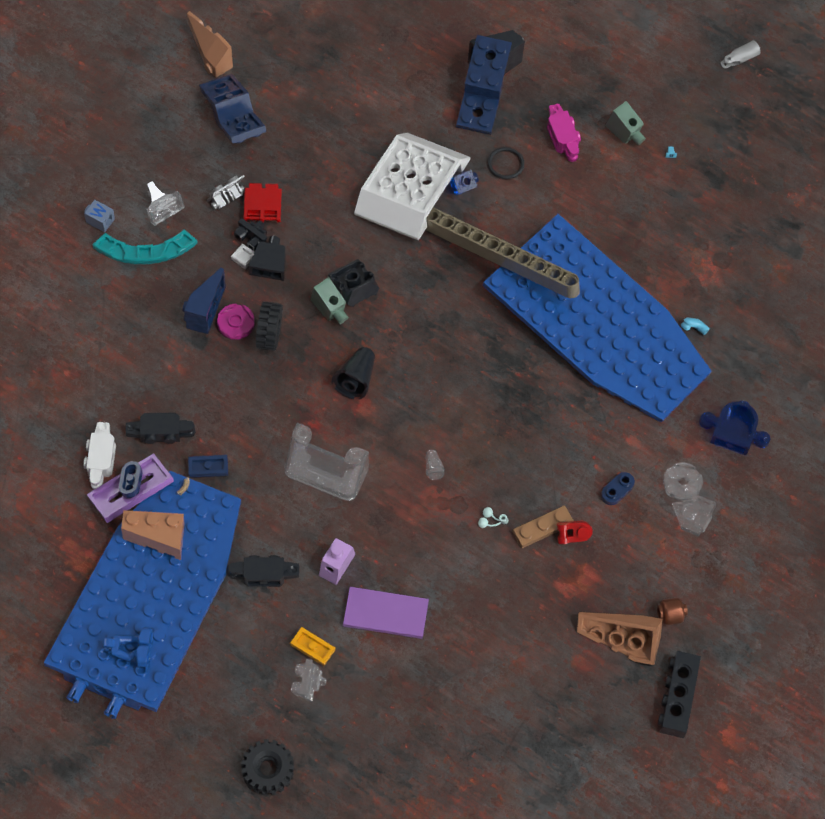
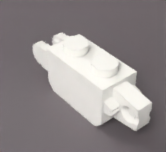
[84,422,116,490]

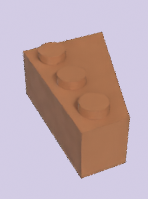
[121,510,184,560]

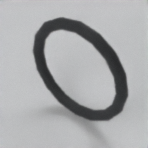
[488,147,524,179]

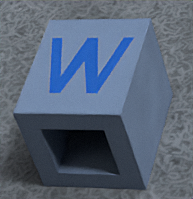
[84,200,115,232]

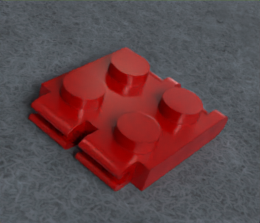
[244,183,282,223]

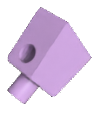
[319,538,355,585]

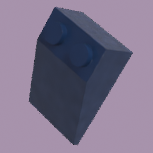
[182,268,226,334]

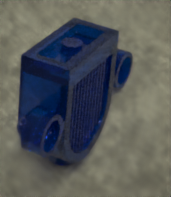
[699,400,771,456]

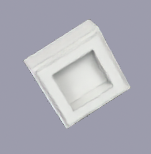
[231,244,254,269]

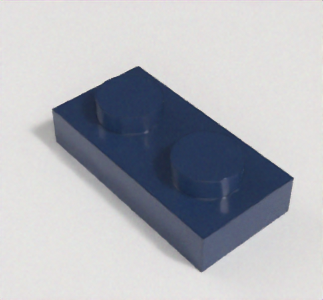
[188,455,228,478]

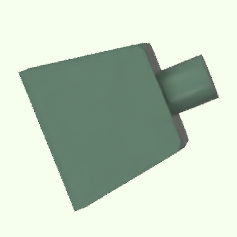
[605,101,646,145]
[310,277,349,324]

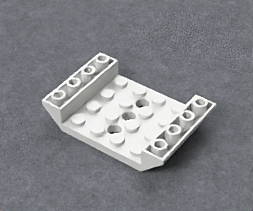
[354,133,470,240]

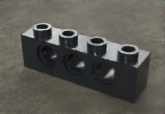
[657,651,701,738]

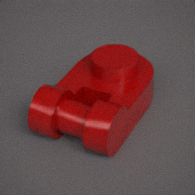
[557,521,593,544]

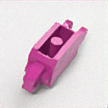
[547,104,581,162]

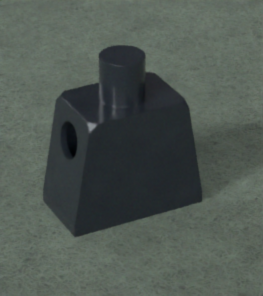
[249,236,286,281]

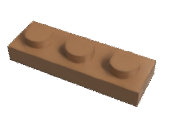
[513,506,574,548]

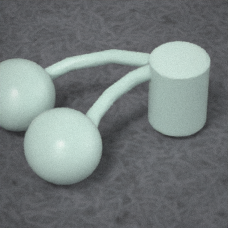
[478,507,509,528]

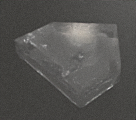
[672,495,716,537]

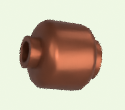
[657,598,688,625]

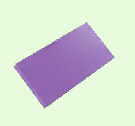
[343,587,429,639]

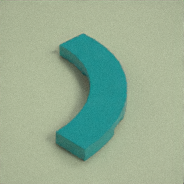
[92,230,198,264]

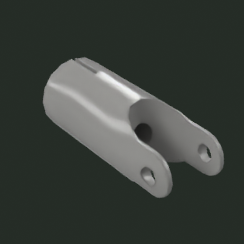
[721,40,760,68]

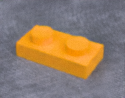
[290,627,335,666]

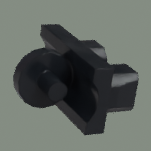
[234,218,267,252]

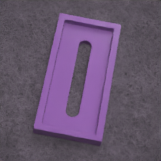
[87,453,174,523]

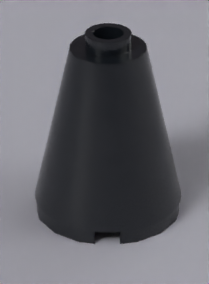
[331,347,375,399]

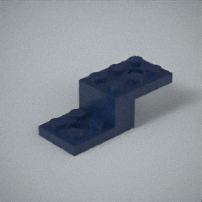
[456,35,512,135]
[199,73,266,144]

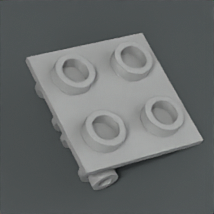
[207,175,245,210]

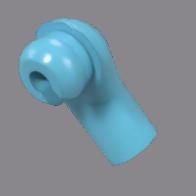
[681,317,710,335]

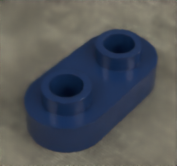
[119,461,143,498]
[601,472,635,505]

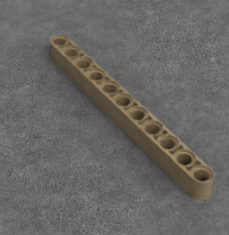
[425,207,580,298]

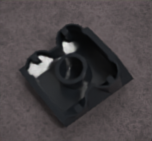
[328,259,379,307]

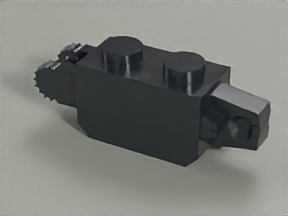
[126,413,196,444]
[228,555,300,587]

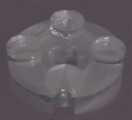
[663,462,703,501]

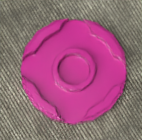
[217,304,255,339]

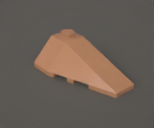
[187,11,233,78]
[577,612,663,665]

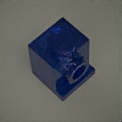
[449,170,479,195]

